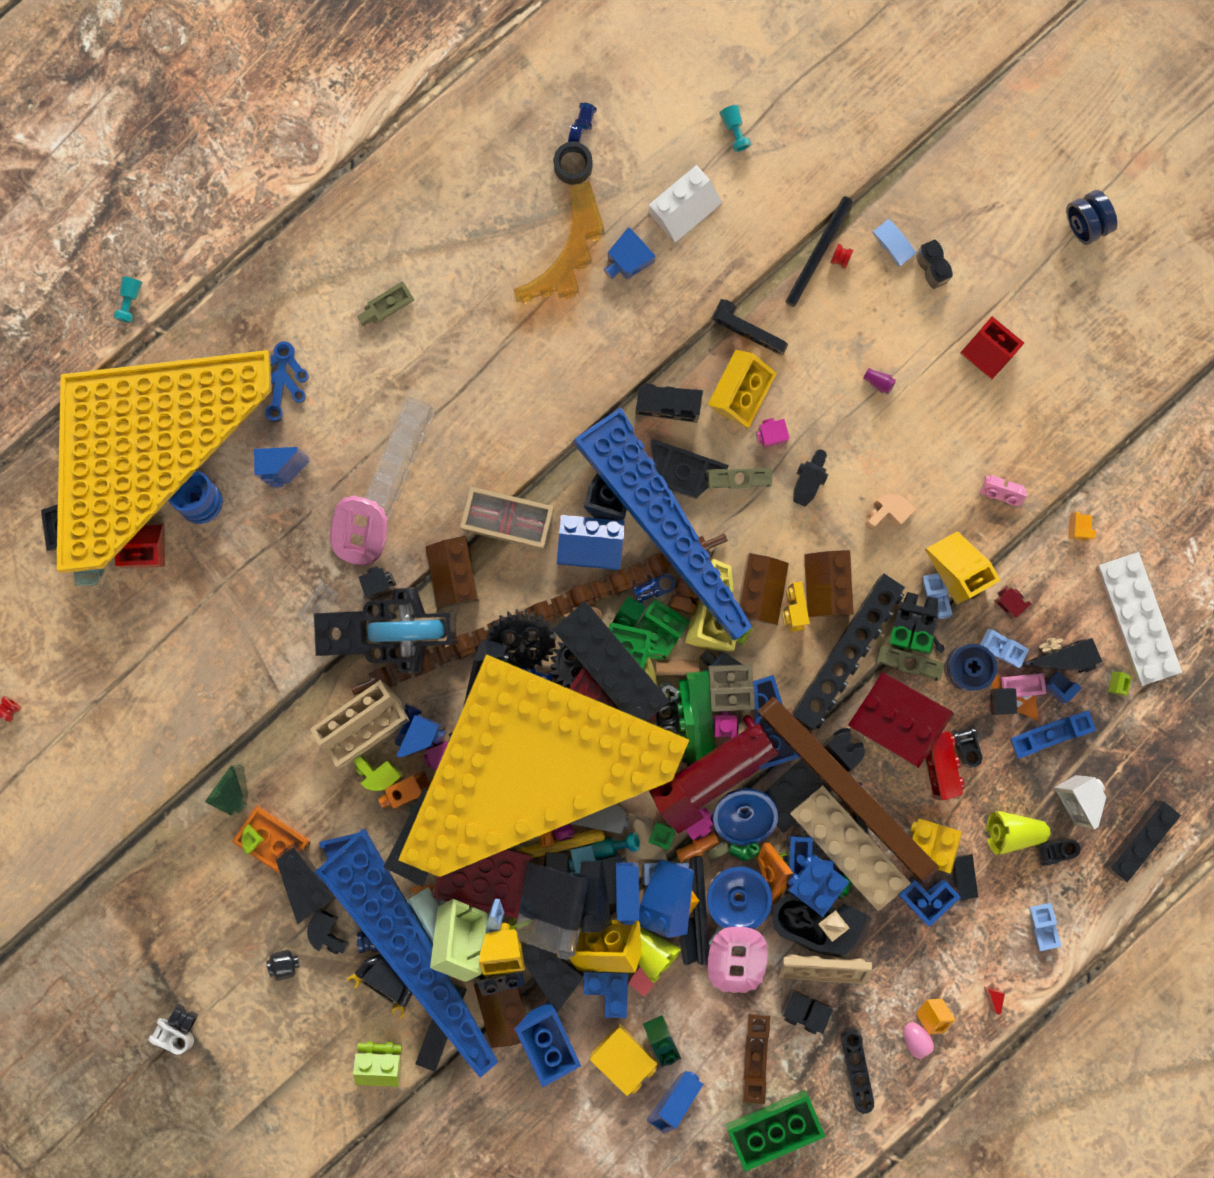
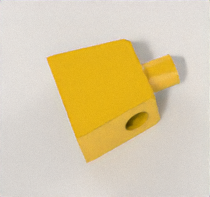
[478,923,525,975]

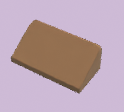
[656,660,700,676]

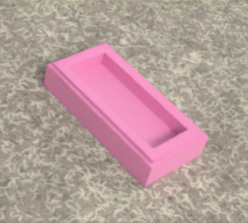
[1000,673,1047,697]

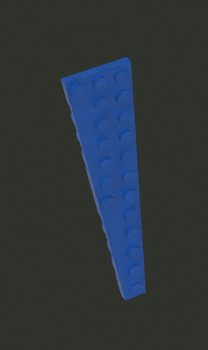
[573,407,752,641]
[315,828,498,1078]

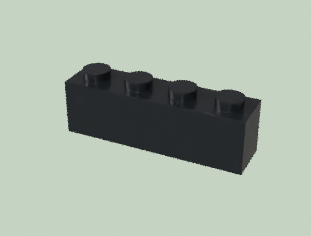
[1103,800,1181,883]

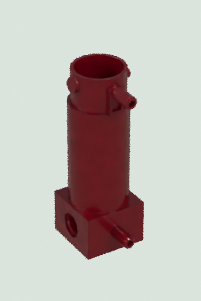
[649,715,779,834]

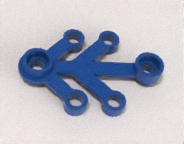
[265,341,309,422]

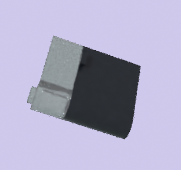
[515,862,589,960]

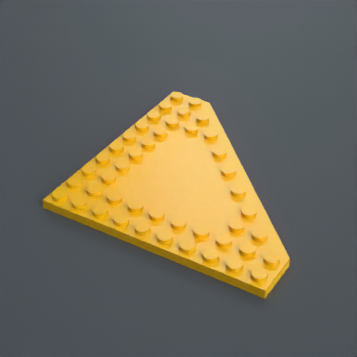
[57,350,271,573]
[398,654,689,877]

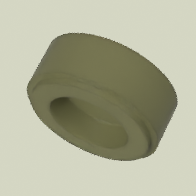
[707,841,729,859]

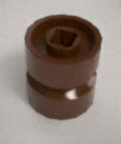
[668,578,698,615]

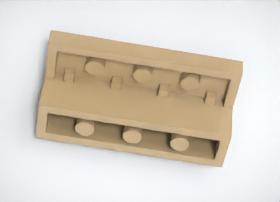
[310,680,410,769]

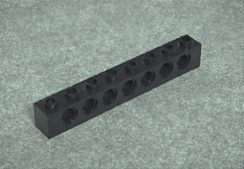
[791,573,905,731]

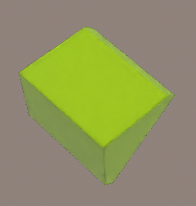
[1108,672,1132,697]

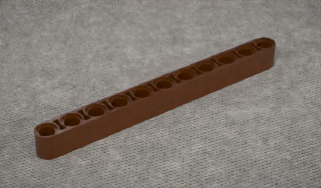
[757,696,939,883]

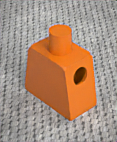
[379,771,430,809]

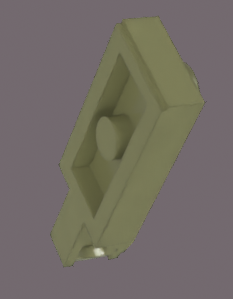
[357,282,415,326]

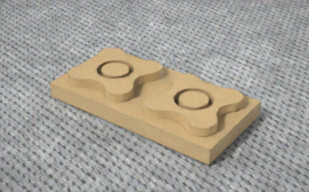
[779,955,872,984]

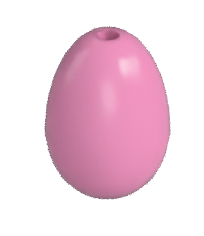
[903,1022,934,1059]

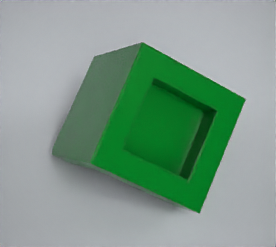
[648,820,676,850]

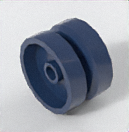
[1066,190,1118,245]
[944,644,997,691]

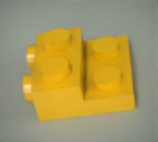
[782,581,810,633]
[910,818,963,873]

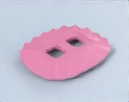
[330,496,388,565]
[708,927,768,993]

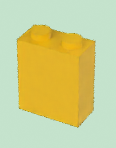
[589,1023,657,1096]

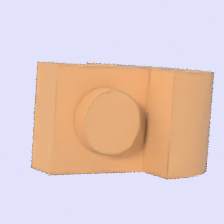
[865,494,916,529]

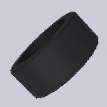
[553,141,593,185]

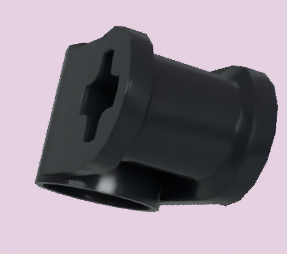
[951,725,983,768]
[1035,838,1081,866]

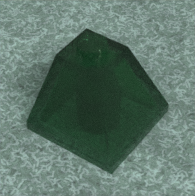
[205,764,248,815]

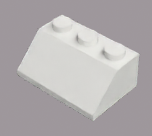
[648,165,722,243]
[1054,775,1106,829]

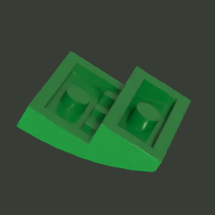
[636,598,690,659]

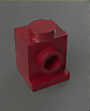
[994,585,1032,619]

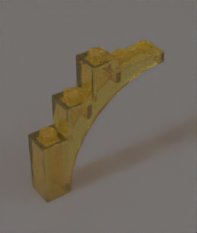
[513,181,604,303]

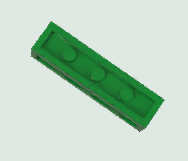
[686,671,715,761]

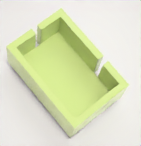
[430,899,488,982]

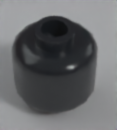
[266,950,300,981]

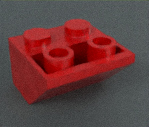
[960,316,1024,380]
[115,524,165,569]

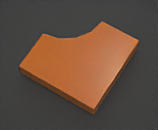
[756,843,793,905]

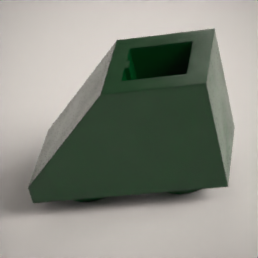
[612,596,646,627]
[643,1015,682,1067]

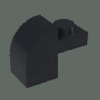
[307,908,349,954]

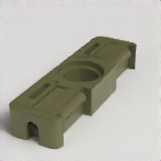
[706,468,772,489]
[876,646,944,681]

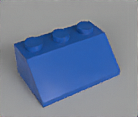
[254,447,309,488]
[557,515,625,570]
[396,715,446,758]
[515,1002,581,1088]

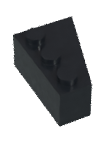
[635,383,703,423]
[276,841,334,925]
[522,934,584,1013]

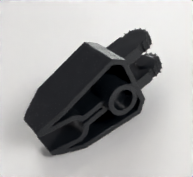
[793,449,828,507]

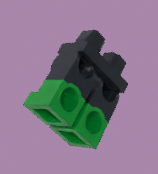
[889,592,940,655]

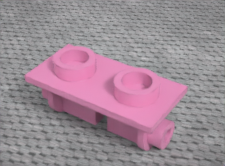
[980,475,1027,507]

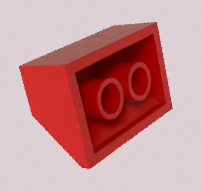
[925,731,965,801]

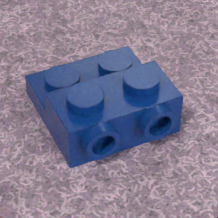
[787,854,849,917]

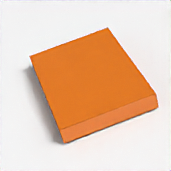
[232,805,310,875]

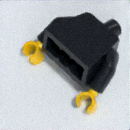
[347,954,412,1018]

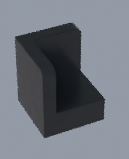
[990,688,1018,715]

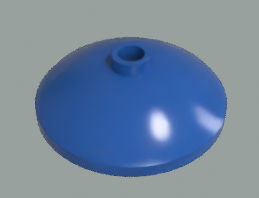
[713,788,778,845]
[707,866,772,929]

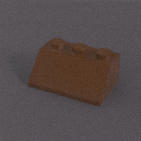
[425,536,479,609]
[804,550,854,617]
[738,553,789,625]
[474,983,527,1048]

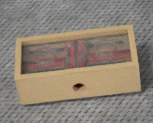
[460,487,554,550]

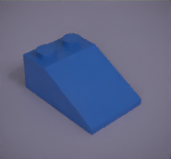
[638,859,694,938]

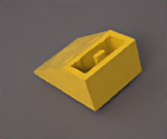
[925,531,1001,605]

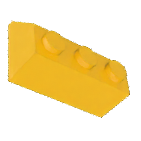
[708,350,777,428]
[568,920,641,973]

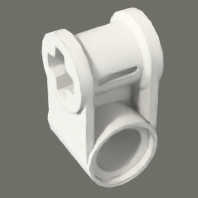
[148,1018,194,1055]

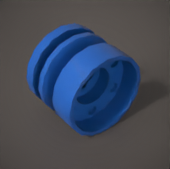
[168,470,223,524]

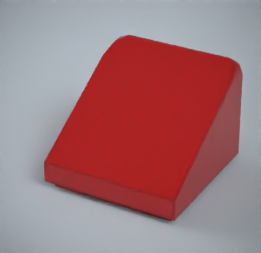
[984,987,1005,1015]

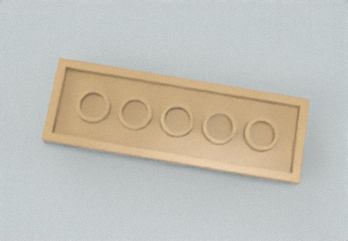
[790,785,911,911]

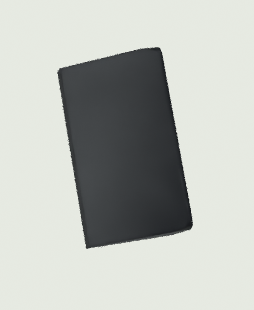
[953,854,978,901]
[679,917,697,965]

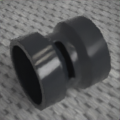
[167,1004,198,1034]

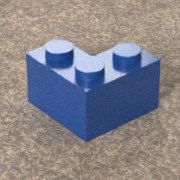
[787,836,833,876]
[898,877,961,927]
[584,971,628,1018]

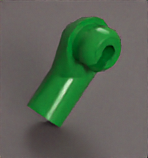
[727,843,760,861]

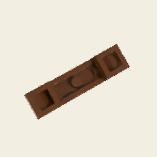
[743,1014,771,1104]

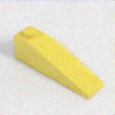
[685,559,736,651]

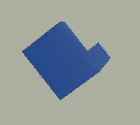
[1045,671,1082,703]

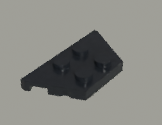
[651,439,729,499]

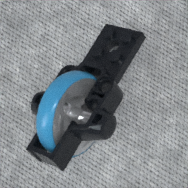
[314,587,458,674]

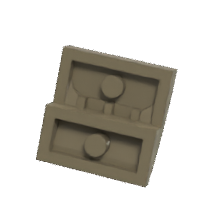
[709,664,755,712]

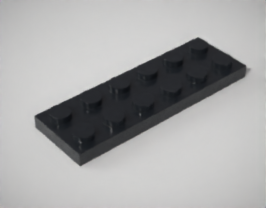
[552,601,670,721]

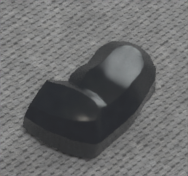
[772,893,872,959]

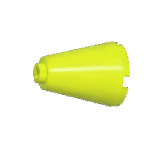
[986,811,1050,855]
[638,927,682,983]

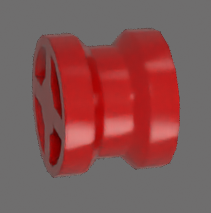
[830,244,853,269]
[0,696,21,722]

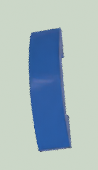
[1010,710,1096,759]

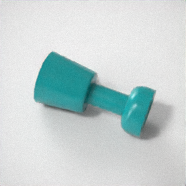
[719,105,752,152]
[113,276,143,323]
[592,832,640,860]

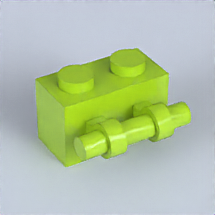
[353,1041,402,1087]

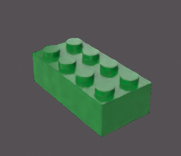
[725,1090,826,1172]

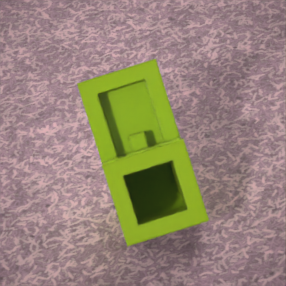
[353,755,403,791]

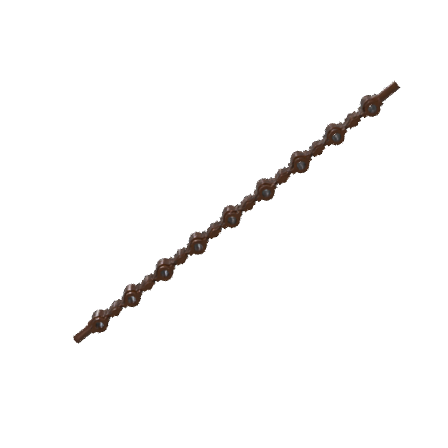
[351,534,728,695]

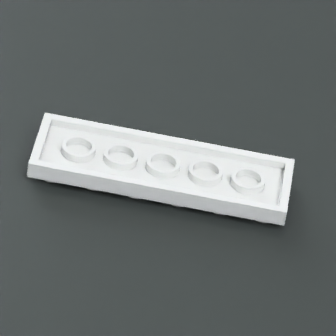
[1097,552,1182,686]

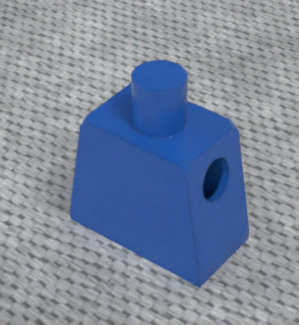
[604,227,656,279]

